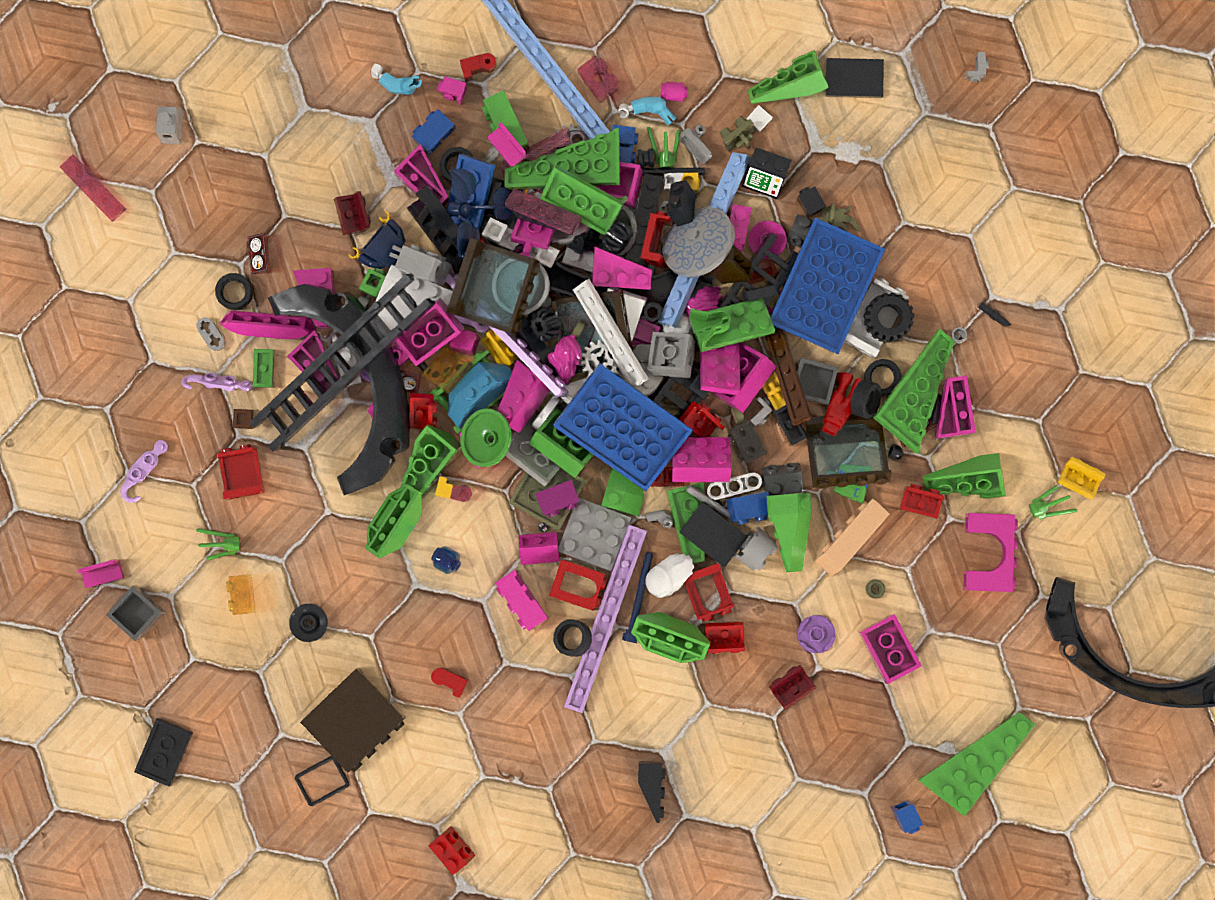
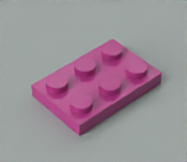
[700,343,740,395]

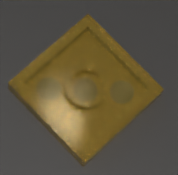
[421,347,473,394]

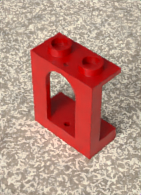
[641,211,674,269]
[549,559,608,611]
[684,563,734,622]

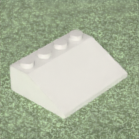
[375,265,453,352]

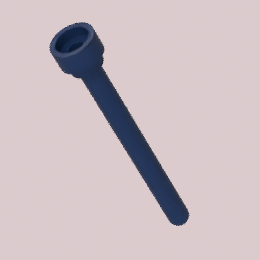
[622,552,653,644]

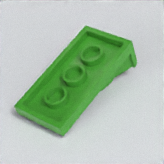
[540,165,627,235]
[689,298,775,352]

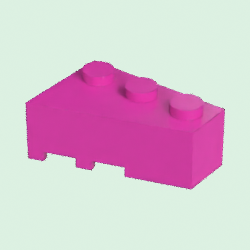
[394,144,449,206]
[293,268,335,329]
[287,330,340,391]
[498,360,550,433]
[934,375,976,440]

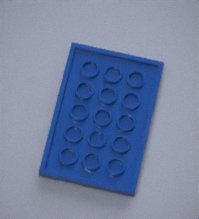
[770,218,885,355]
[553,363,693,491]

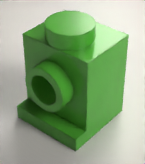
[359,268,386,299]

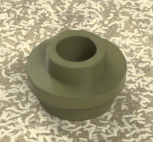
[866,579,885,599]

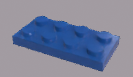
[446,154,496,234]

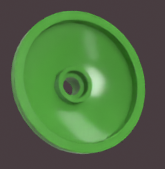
[460,409,511,467]

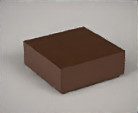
[233,409,254,429]

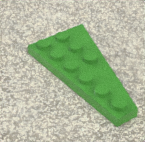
[505,127,620,190]
[873,329,954,454]
[918,712,1035,816]

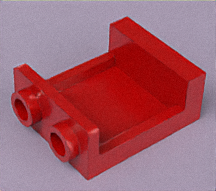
[216,444,265,500]

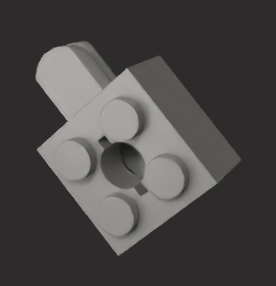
[389,244,452,286]
[634,332,696,378]

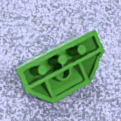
[365,484,422,558]
[631,612,710,663]

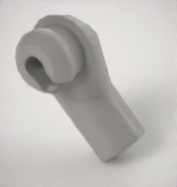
[646,510,673,528]

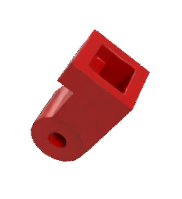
[460,53,496,82]
[431,668,468,698]

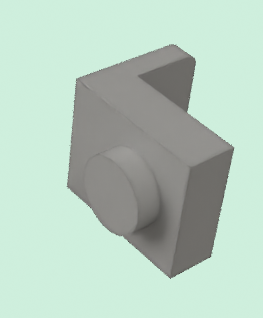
[964,52,989,82]
[749,396,772,427]

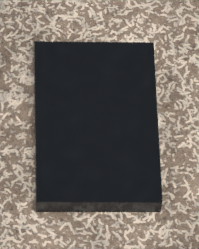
[826,58,884,98]
[679,502,748,567]
[134,718,193,787]

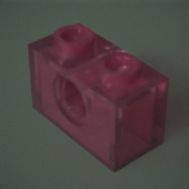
[577,55,619,103]

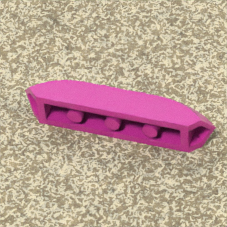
[219,310,315,339]

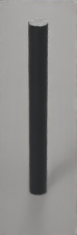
[641,167,705,176]

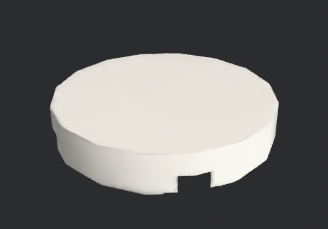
[532,396,560,430]

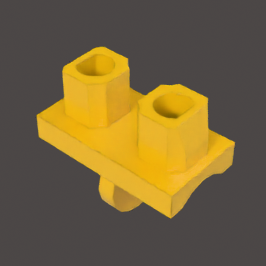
[762,371,786,410]

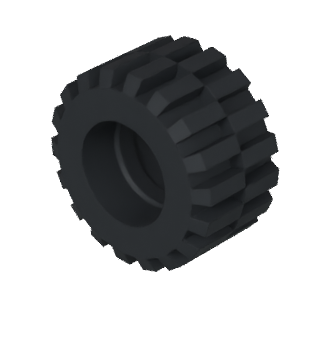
[863,292,914,343]

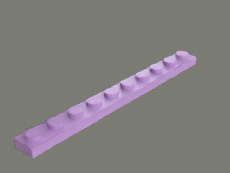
[445,261,569,397]
[564,525,647,713]

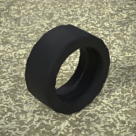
[440,147,473,183]
[215,273,253,310]
[864,359,902,396]
[851,380,882,419]
[553,619,592,657]

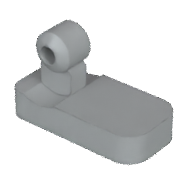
[679,125,712,165]

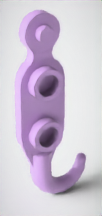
[181,373,253,391]
[120,440,168,503]

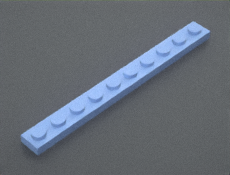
[481,0,610,139]
[658,152,751,328]

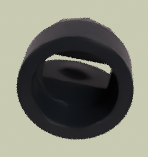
[887,444,904,460]

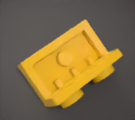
[480,329,519,367]
[1057,457,1106,500]

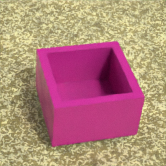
[597,162,643,209]

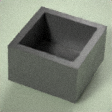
[797,358,838,407]
[106,586,166,641]

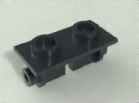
[567,228,603,254]

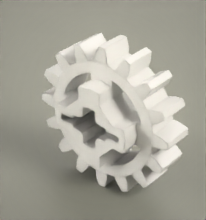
[580,340,619,378]

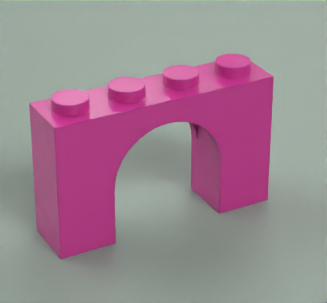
[963,513,1018,592]

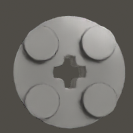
[734,526,778,571]

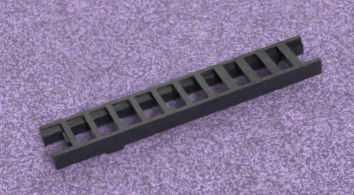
[407,186,558,377]
[651,233,799,419]
[249,273,436,452]

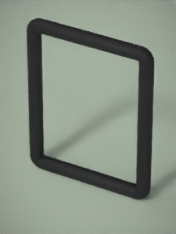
[295,756,349,806]

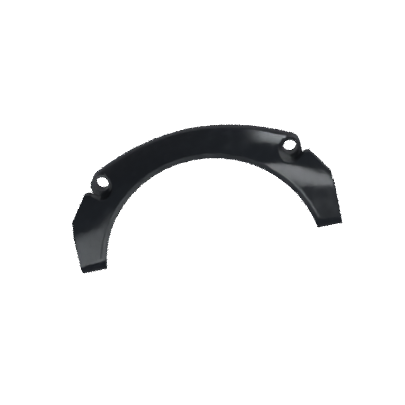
[268,284,410,496]
[1044,577,1215,708]

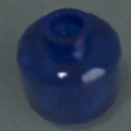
[431,546,461,574]

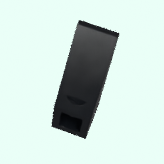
[638,762,666,823]

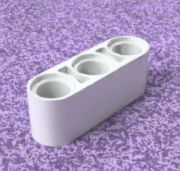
[707,473,762,500]

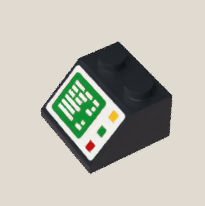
[742,147,792,200]

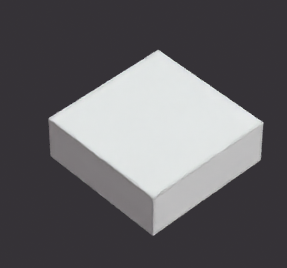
[746,105,773,133]

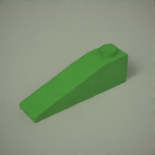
[923,453,1006,499]
[601,468,644,517]
[766,493,812,573]

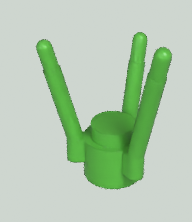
[647,127,680,168]
[1029,485,1077,520]
[196,528,240,560]

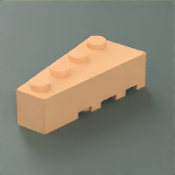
[815,499,890,576]

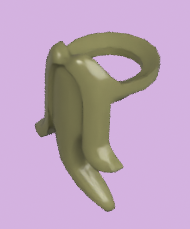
[820,203,861,232]

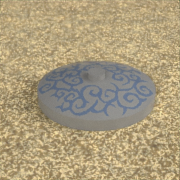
[662,207,735,277]

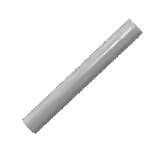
[686,485,731,521]

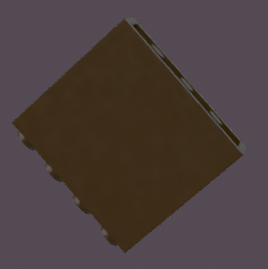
[300,668,406,773]

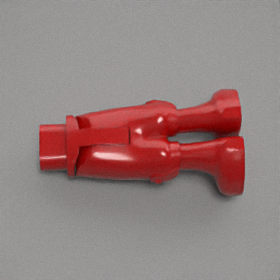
[822,372,862,436]

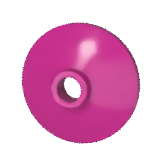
[748,221,787,259]

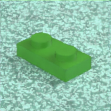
[253,349,274,388]

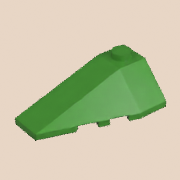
[748,50,829,104]
[400,425,461,495]

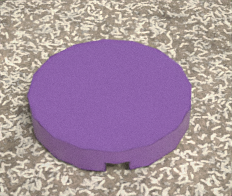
[797,615,836,653]

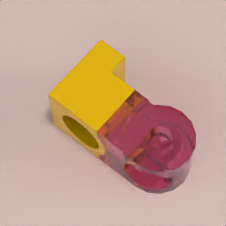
[435,476,472,502]

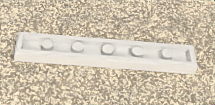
[573,279,648,388]

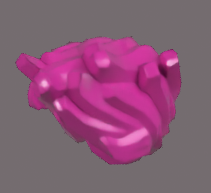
[685,286,722,316]
[548,335,582,385]

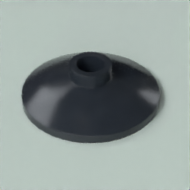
[289,604,328,642]

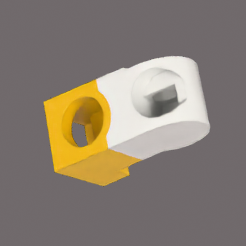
[663,173,700,193]

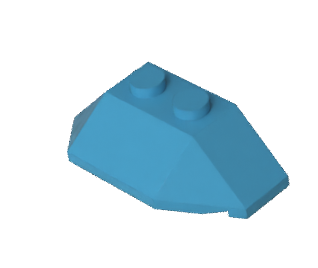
[448,362,512,429]

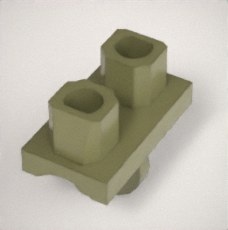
[720,116,756,151]

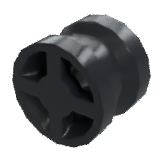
[638,148,654,168]

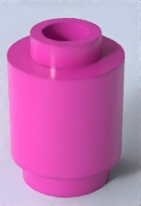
[661,81,688,102]

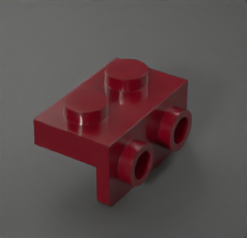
[334,191,371,236]
[769,665,816,710]

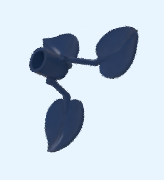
[448,169,515,258]

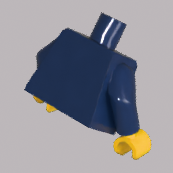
[349,211,406,269]

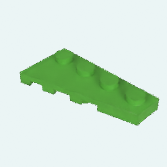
[666,482,705,564]

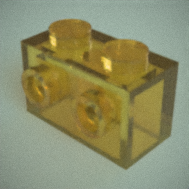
[226,574,256,615]

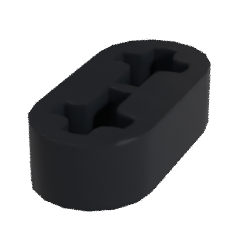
[742,284,779,301]

